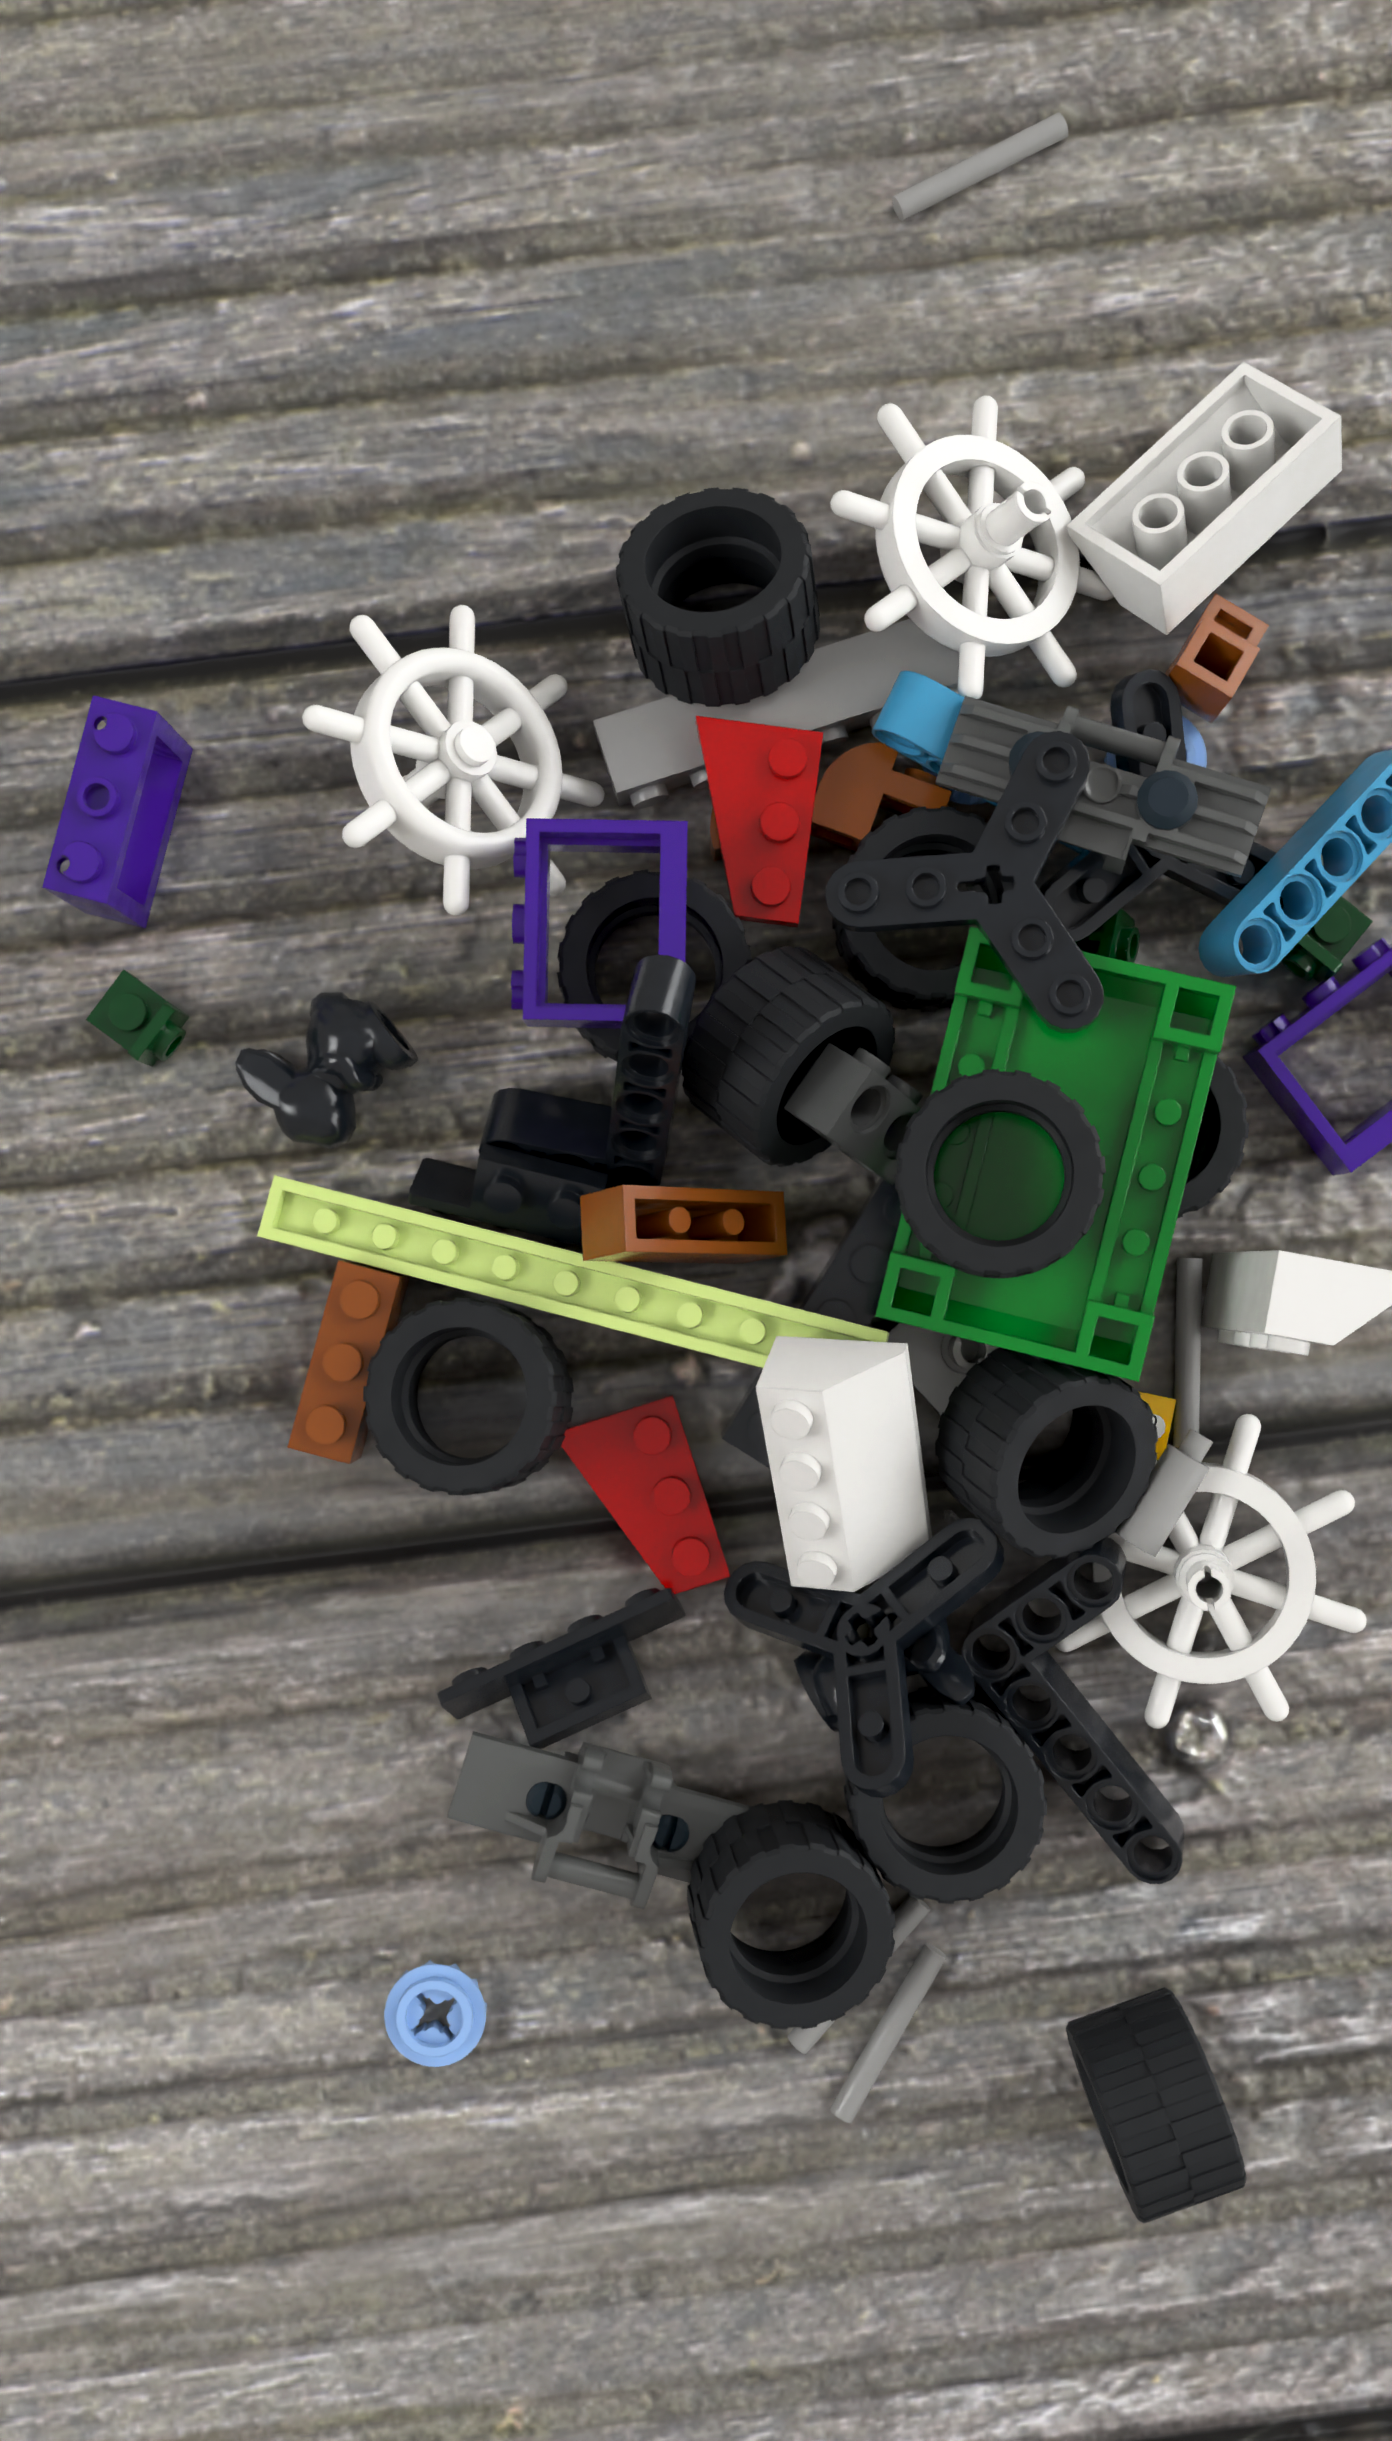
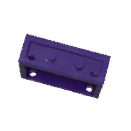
[42,695,193,929]
[511,818,688,1028]
[1242,937,1392,1176]

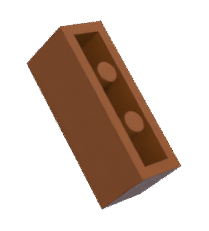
[580,1185,787,1264]
[287,1260,410,1464]

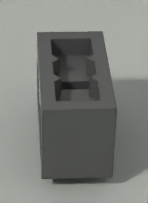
[784,1043,923,1186]

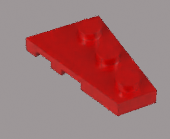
[696,716,824,927]
[561,1394,731,1594]

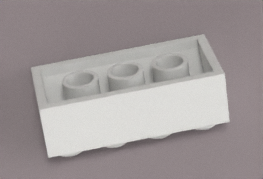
[1067,362,1342,635]
[1201,1250,1392,1356]
[756,1336,932,1592]

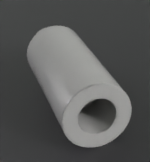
[1115,1429,1213,1557]

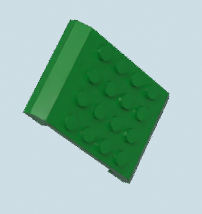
[875,927,1237,1382]

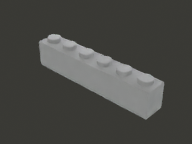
[593,619,959,809]

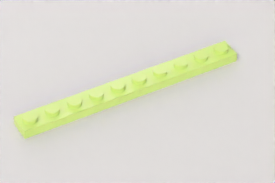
[257,1175,890,1368]

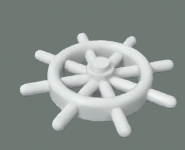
[830,395,1114,699]
[302,605,605,916]
[1055,1414,1367,1729]

